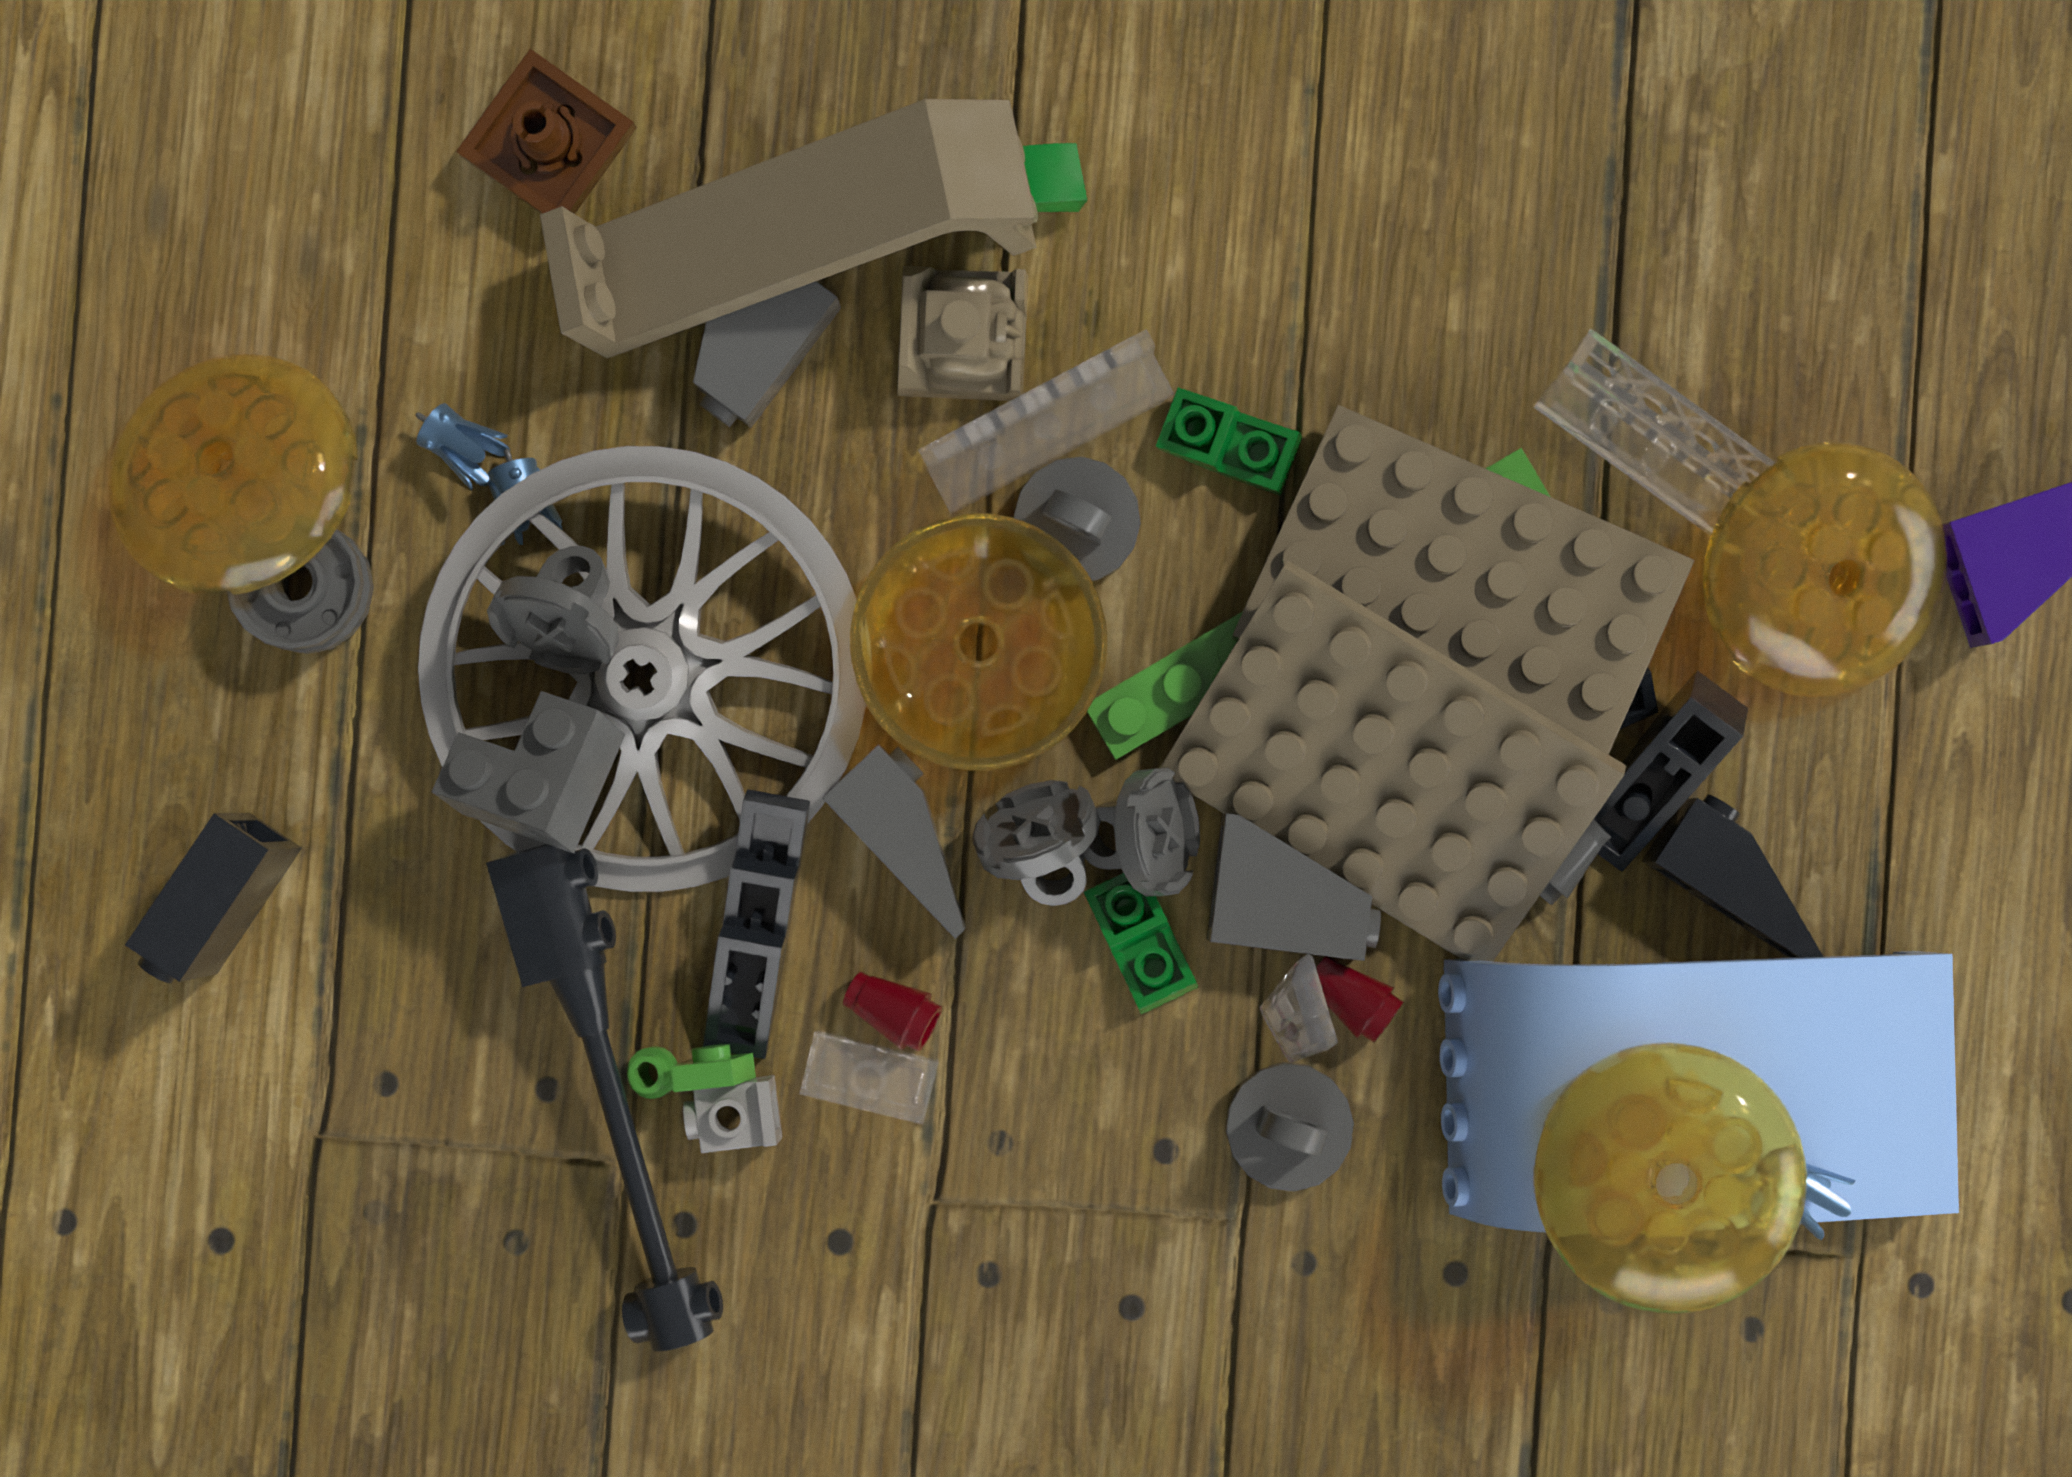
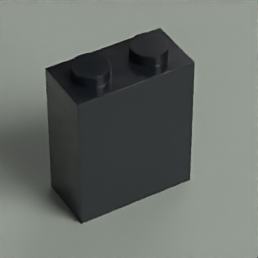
[125,813,302,984]

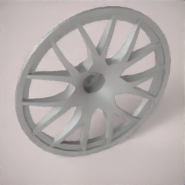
[418,446,869,892]

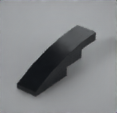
[703,789,810,1059]

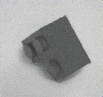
[431,691,625,853]

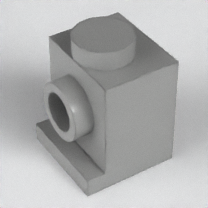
[683,1075,782,1153]

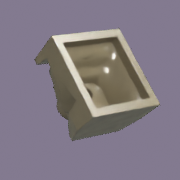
[897,266,1029,402]

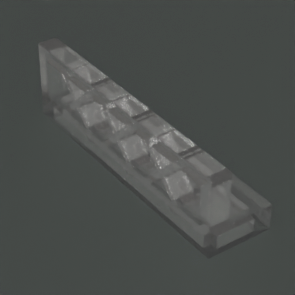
[918,329,1174,514]
[1534,329,1796,557]

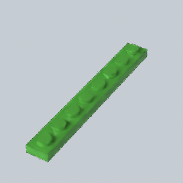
[1083,448,1551,760]

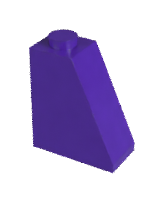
[1930,482,2072,648]

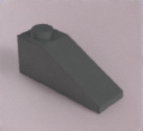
[822,745,966,938]

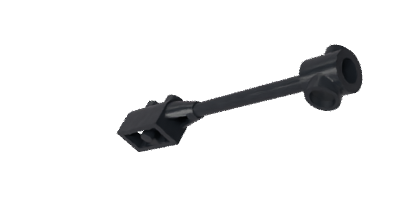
[486,844,723,1352]

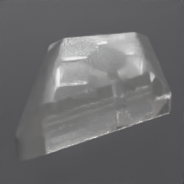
[1260,954,1338,1063]

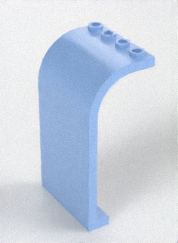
[1438,951,1959,1235]

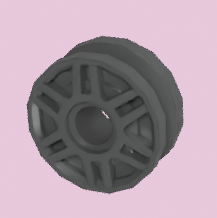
[225,514,374,654]

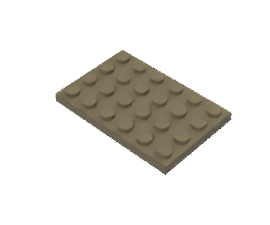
[1232,405,1695,754]
[1160,560,1626,962]

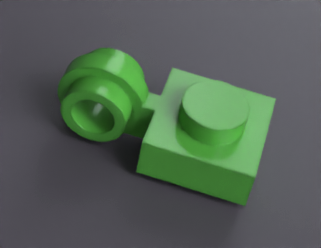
[627,1044,756,1099]

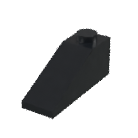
[1594,670,1749,872]
[1642,794,1824,958]

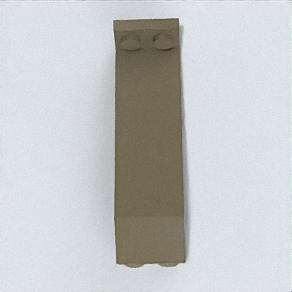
[540,99,1038,358]

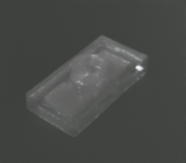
[799,1030,939,1125]

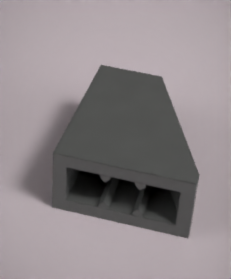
[693,281,841,428]
[1207,813,1381,961]

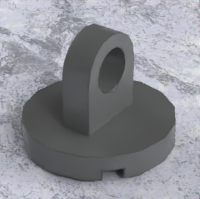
[1014,457,1141,585]
[487,546,619,674]
[1083,768,1200,897]
[972,780,1100,906]
[1225,1062,1354,1192]

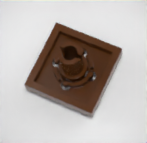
[456,49,637,214]

